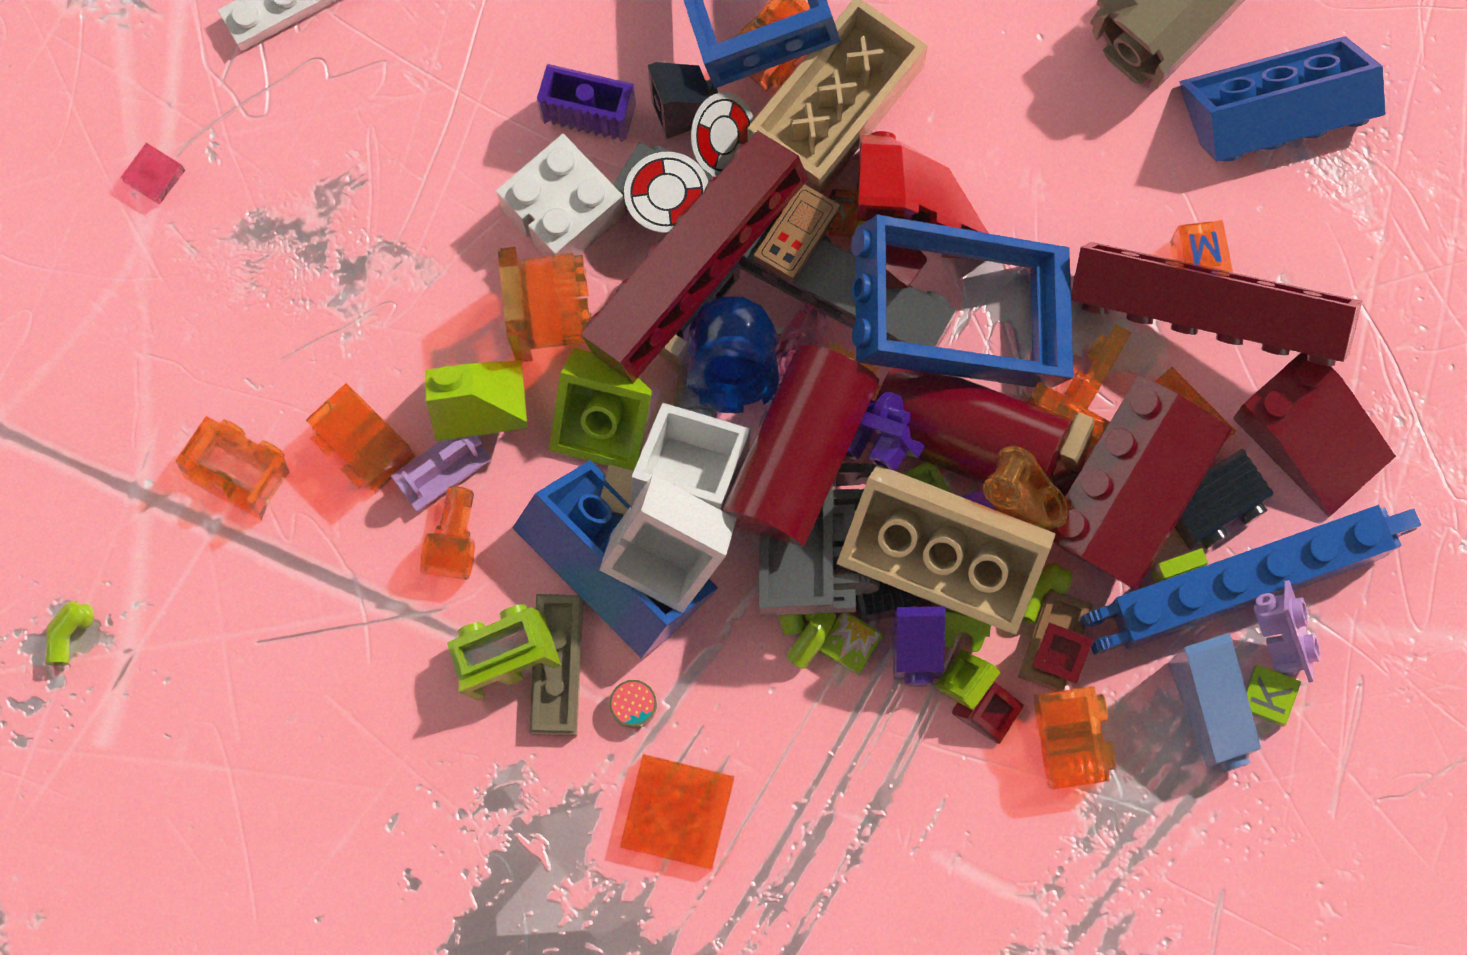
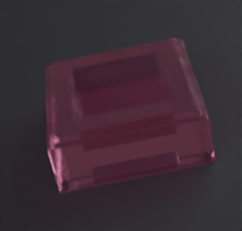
[120,142,185,205]

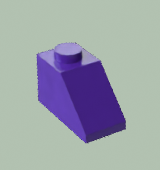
[891,606,945,687]

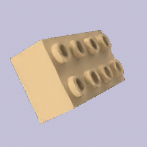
[748,0,928,194]

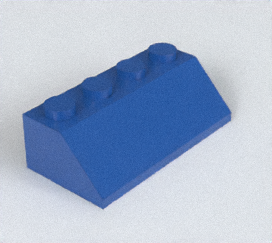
[1179,36,1386,162]
[512,460,718,659]

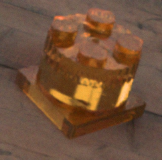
[498,246,592,362]

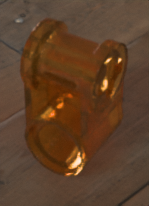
[983,446,1068,530]

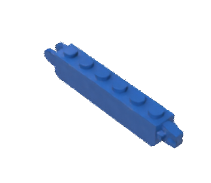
[1079,504,1422,655]

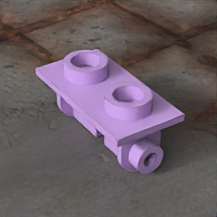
[391,436,492,513]
[1254,580,1321,683]

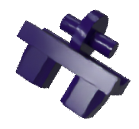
[845,392,924,471]

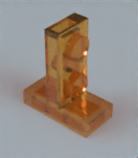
[1027,324,1132,448]

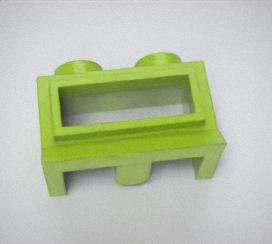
[447,604,561,700]

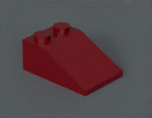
[1233,353,1396,517]

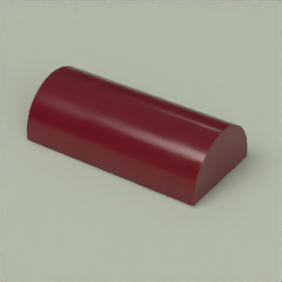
[721,345,880,547]
[875,368,1073,506]

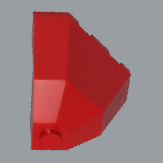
[856,131,989,260]

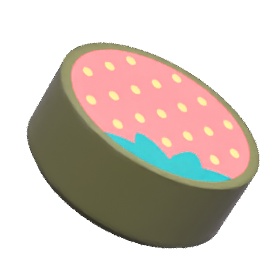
[609,680,657,729]

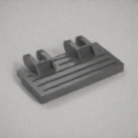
[759,457,880,616]

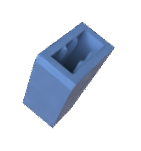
[1168,633,1261,773]

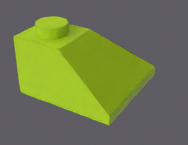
[548,348,652,470]
[425,360,528,441]

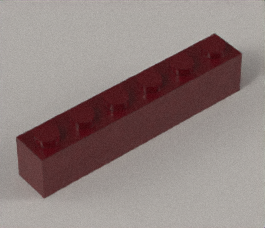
[580,131,809,383]
[1071,242,1362,366]

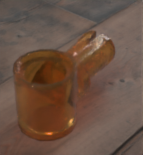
[420,486,475,580]

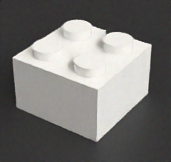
[495,133,626,271]
[631,403,751,510]
[599,474,736,613]

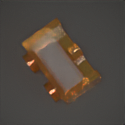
[175,416,290,521]

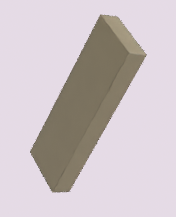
[529,594,584,736]

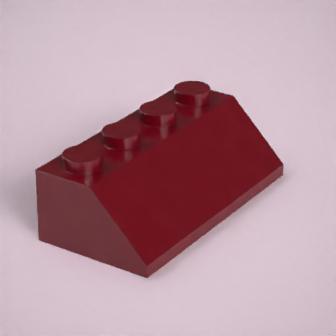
[1046,374,1232,590]

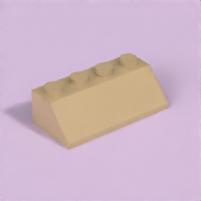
[837,464,1055,635]

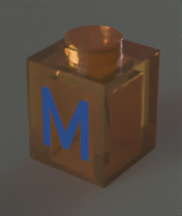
[1170,220,1233,272]

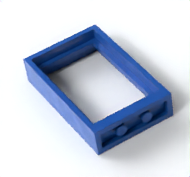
[683,0,841,89]
[851,215,1073,389]

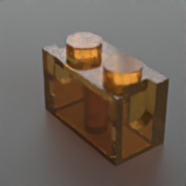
[306,383,415,494]

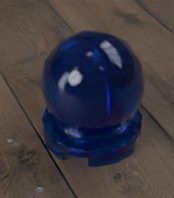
[687,296,780,414]

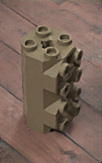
[1090,0,1245,89]

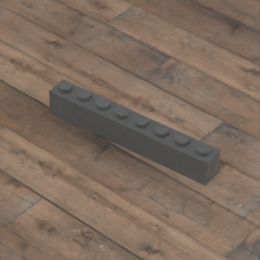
[613,142,956,347]

